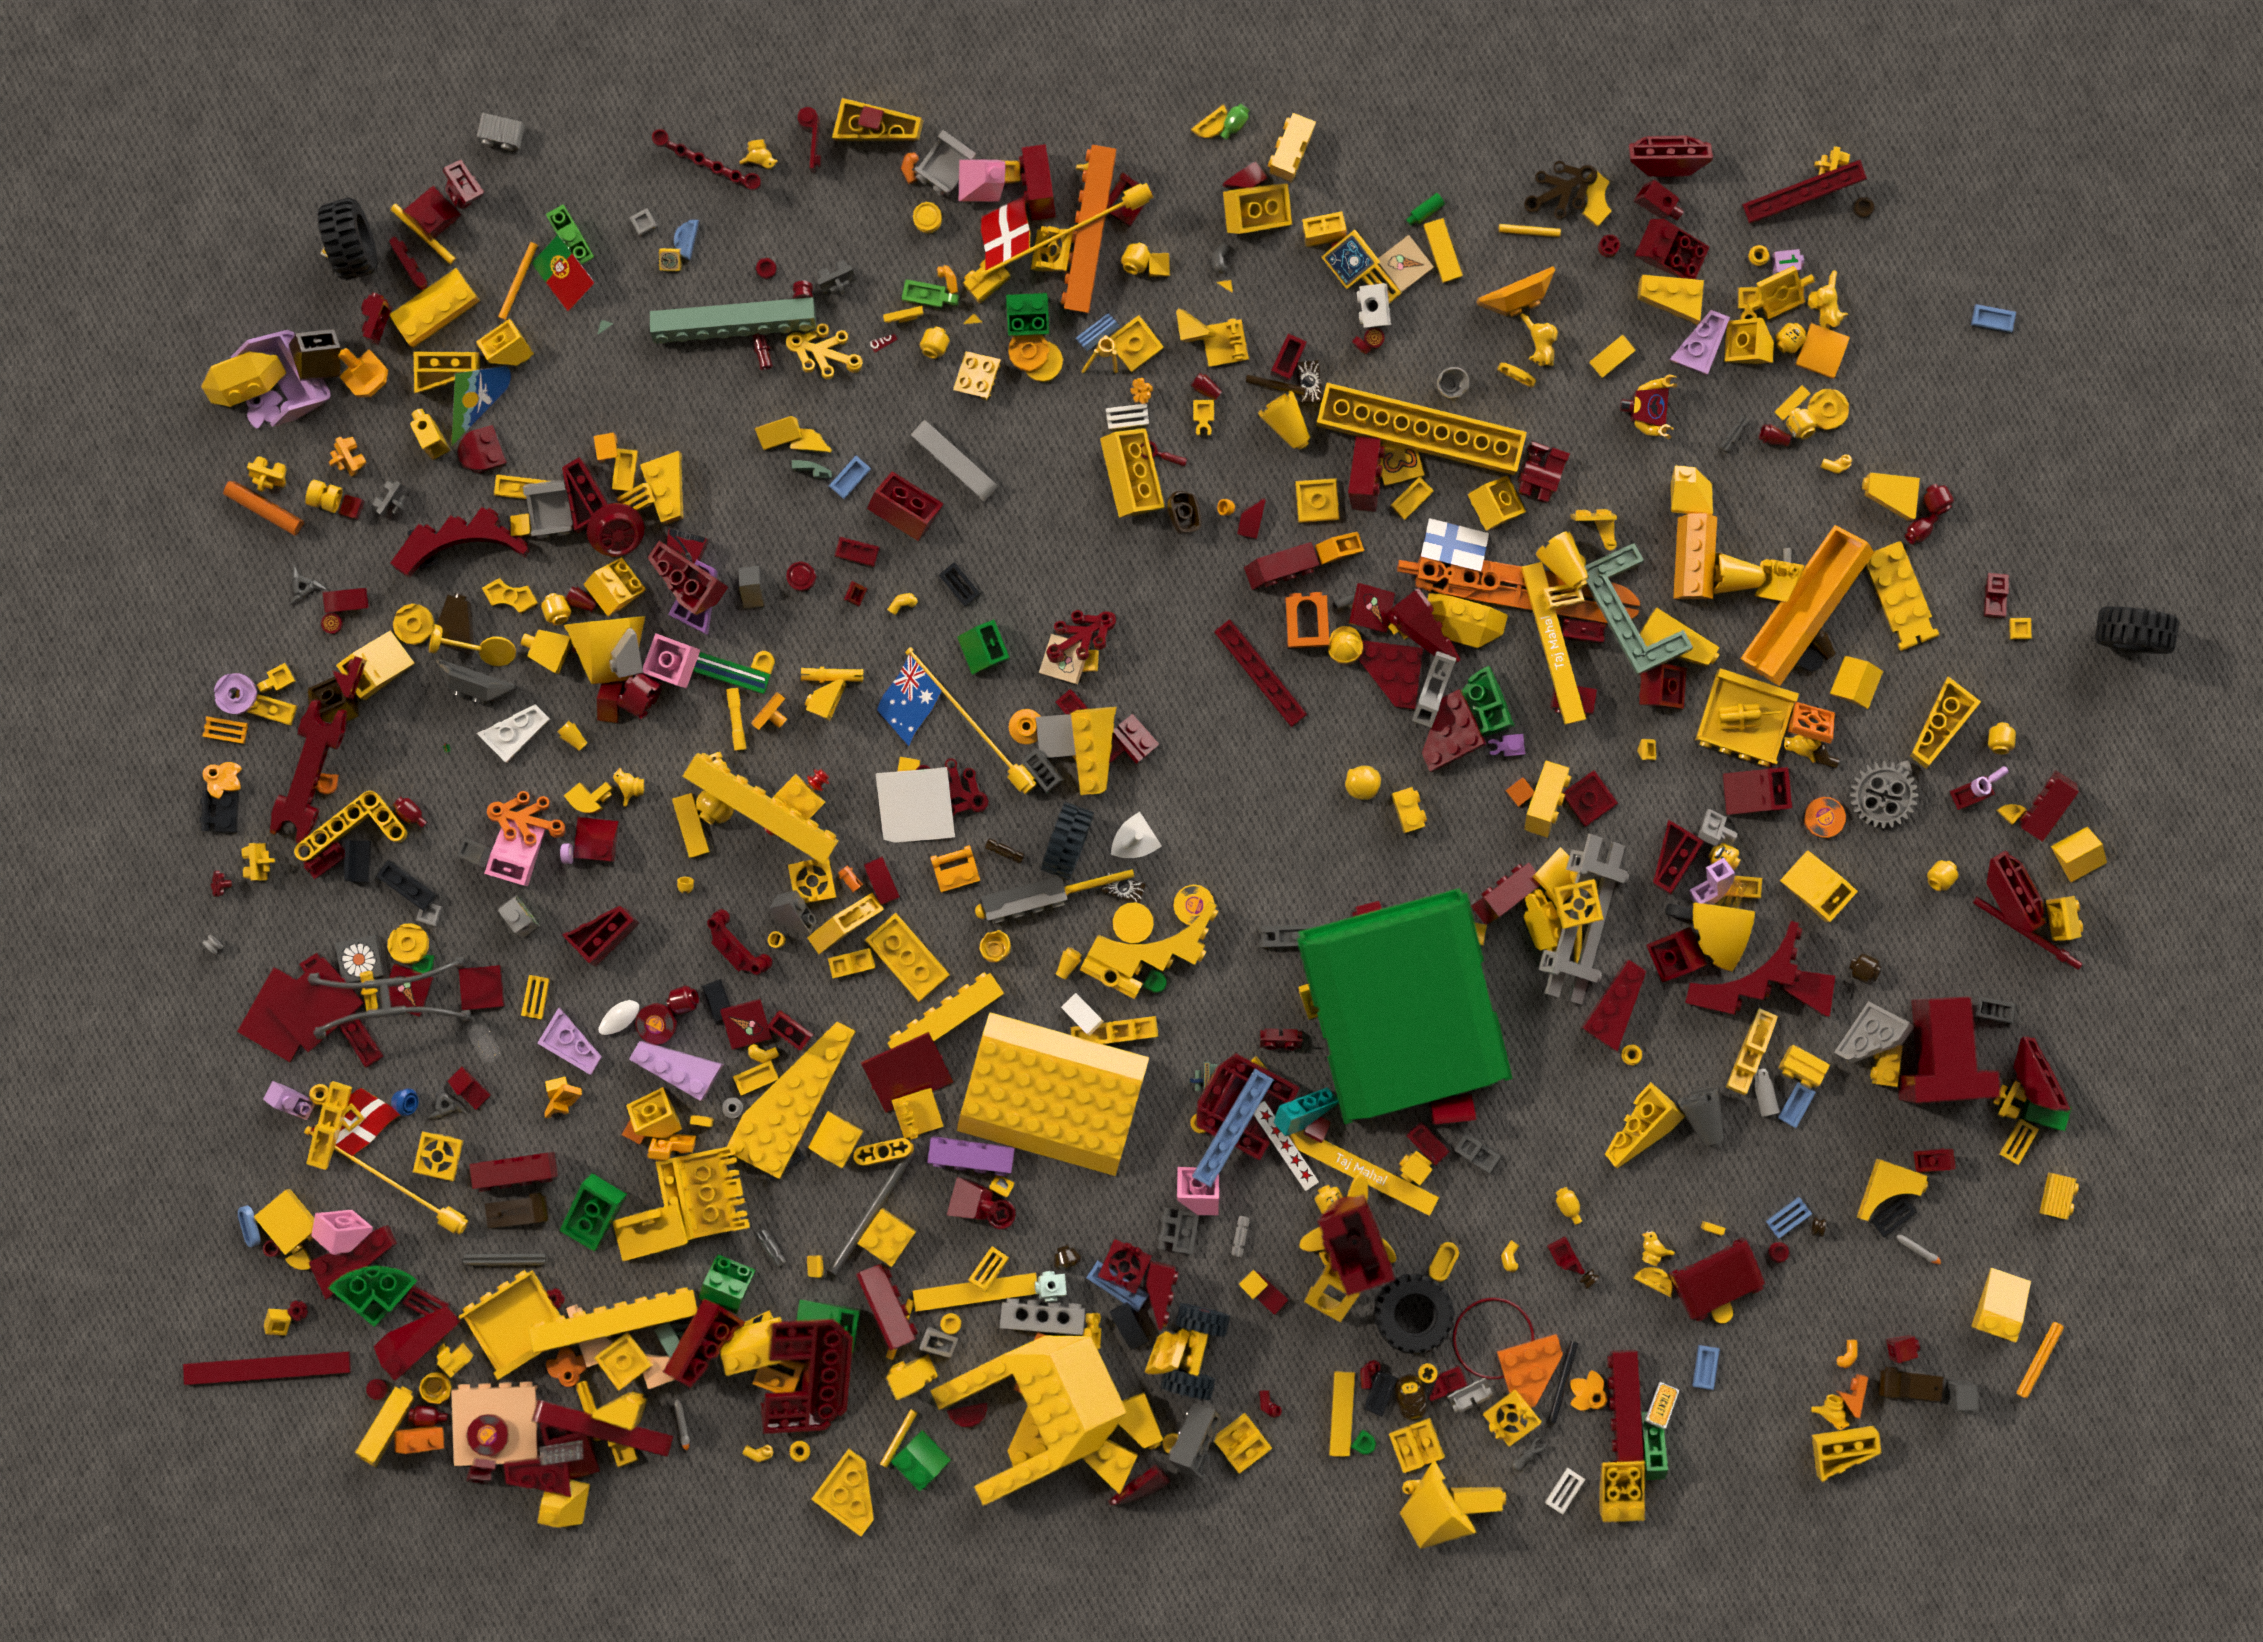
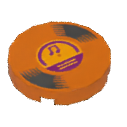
[1804,797,1846,838]

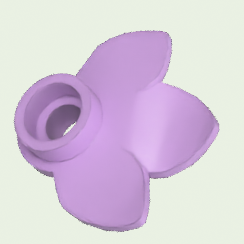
[246,390,283,428]

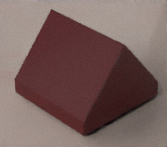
[843,581,867,607]

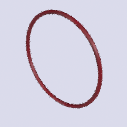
[1453,1298,1534,1380]

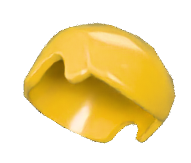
[979,930,1011,962]
[419,1372,452,1404]

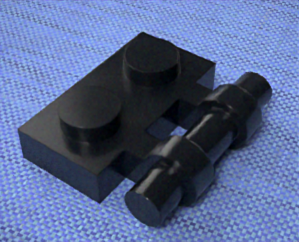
[199,790,239,832]

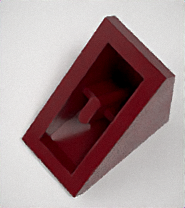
[596,681,623,723]

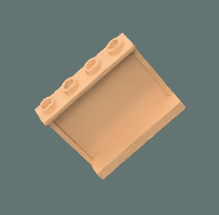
[452,1381,540,1466]

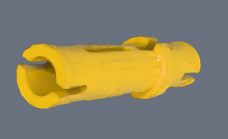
[801,667,863,683]

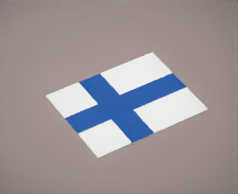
[1421,518,1489,571]

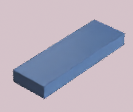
[1086,1260,1149,1312]

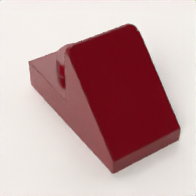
[332,656,367,699]
[1949,776,1995,810]
[448,1066,491,1110]
[1913,1148,1956,1172]

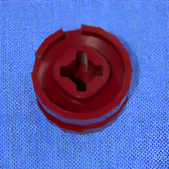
[786,561,816,592]
[987,1199,1016,1229]

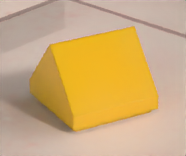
[545,1077,568,1101]

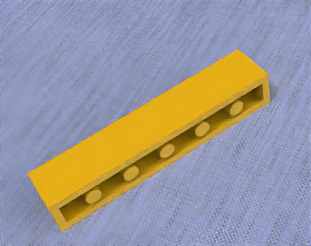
[887,972,1005,1049]

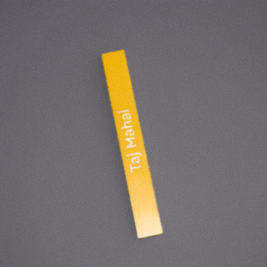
[1521,562,1586,725]
[1288,1129,1439,1216]

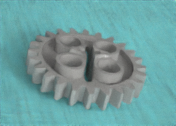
[1850,761,1918,828]

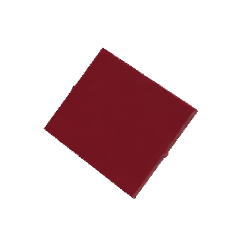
[267,957,364,1052]
[237,967,301,1062]
[861,1032,953,1113]

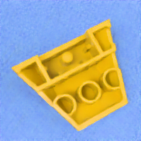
[564,616,645,684]
[1400,1461,1476,1549]

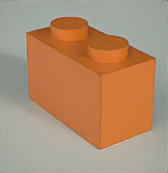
[394,1426,444,1454]

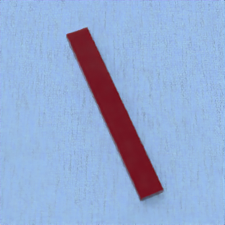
[183,1351,351,1385]

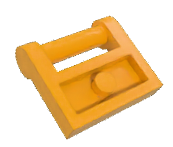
[931,845,981,892]
[752,1360,804,1393]

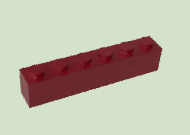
[1607,1350,1644,1463]

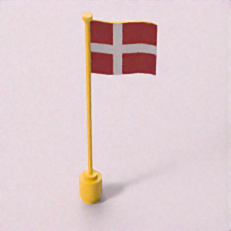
[981,183,1154,278]
[304,1088,469,1235]

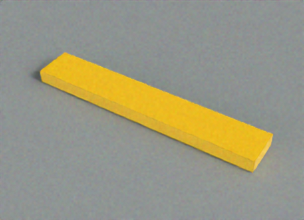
[913,1272,1037,1311]

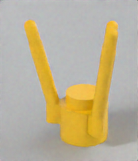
[1082,335,1118,373]

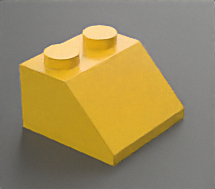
[1468,475,1526,531]
[808,1111,864,1168]

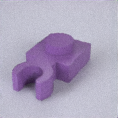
[1488,734,1525,757]

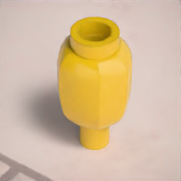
[1556,1187,1582,1225]

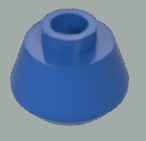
[391,1088,419,1117]

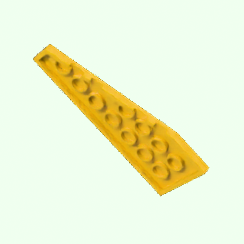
[727,1022,856,1179]

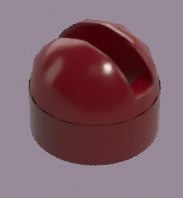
[263,1240,281,1257]

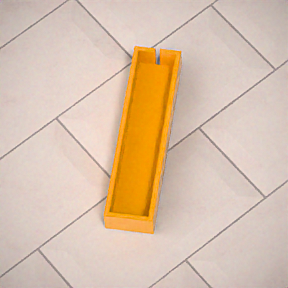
[1740,525,1875,686]

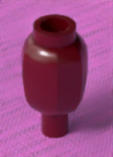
[1905,514,1939,544]
[393,796,428,828]
[409,1405,447,1427]

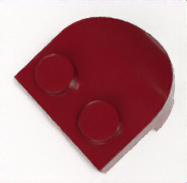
[457,425,506,474]

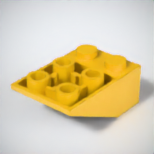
[336,631,415,700]
[1780,850,1858,922]
[1599,1461,1645,1522]

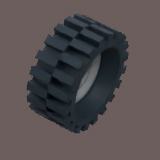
[1041,802,1094,880]

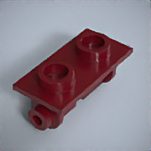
[303,841,345,880]
[1260,1028,1302,1051]

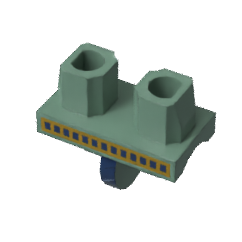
[1189,1062,1218,1091]

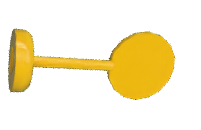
[429,625,516,666]

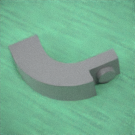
[1412,651,1456,727]

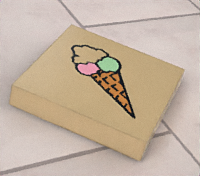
[1378,235,1434,292]
[1039,634,1090,685]

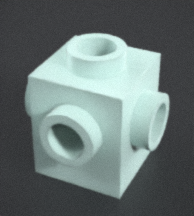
[1035,1271,1067,1302]

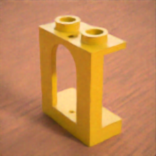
[1304,1260,1360,1322]

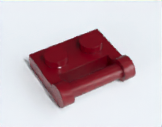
[1107,173,1153,227]

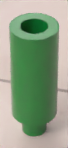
[1406,193,1445,226]

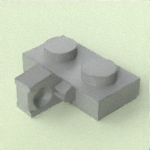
[1698,809,1738,846]

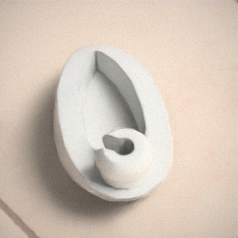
[599,1000,639,1035]

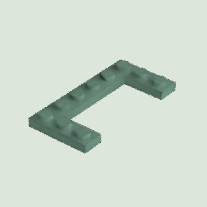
[1585,543,1693,676]

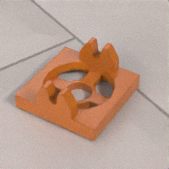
[1788,702,1835,744]

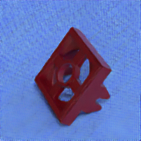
[1097,1239,1152,1294]

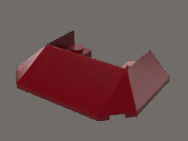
[760,1319,853,1434]

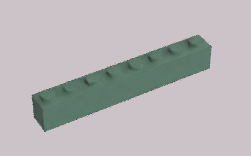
[650,297,816,344]

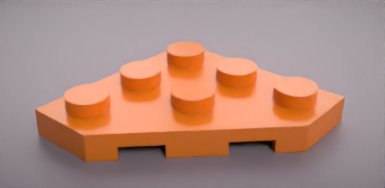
[1497,1334,1563,1410]

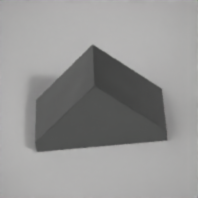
[739,566,765,609]

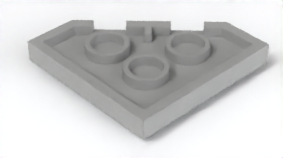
[1834,1001,1914,1063]

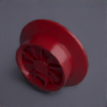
[587,503,644,557]

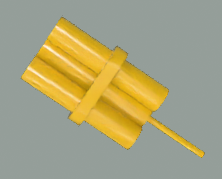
[1719,703,1782,730]

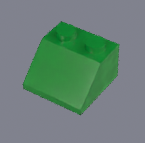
[891,1430,951,1492]

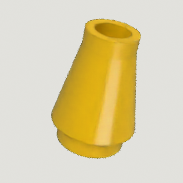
[558,721,588,751]
[1056,947,1082,979]

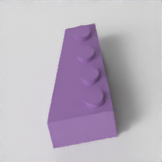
[928,1136,1015,1176]

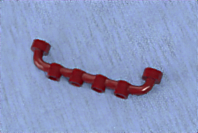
[652,129,761,191]

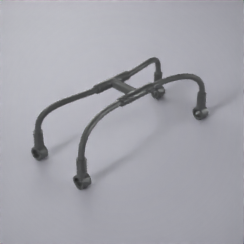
[308,956,471,1040]

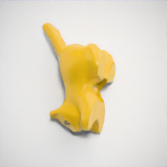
[1808,270,1848,329]
[1520,313,1558,366]

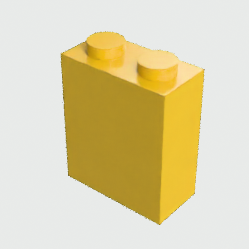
[254,1189,315,1255]

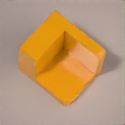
[593,432,618,463]

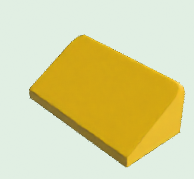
[755,416,802,450]

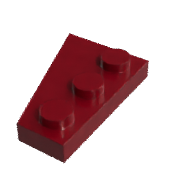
[504,1454,572,1497]

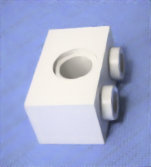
[1357,283,1391,328]

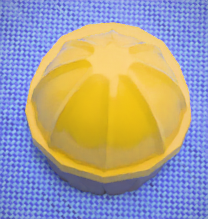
[1328,626,1363,666]

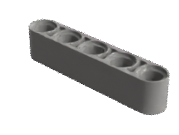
[910,420,998,502]

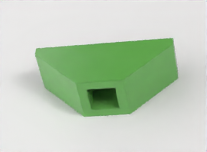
[546,204,594,265]

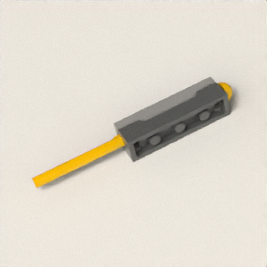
[975,869,1134,924]

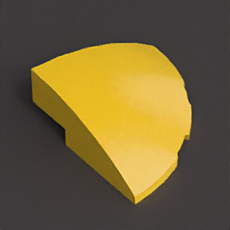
[1693,902,1755,972]

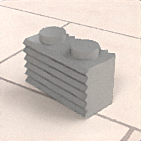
[477,113,525,151]

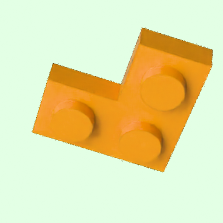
[648,1134,696,1161]

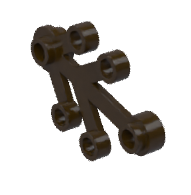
[1524,161,1598,220]

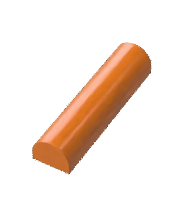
[223,481,305,536]

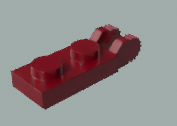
[389,236,428,291]

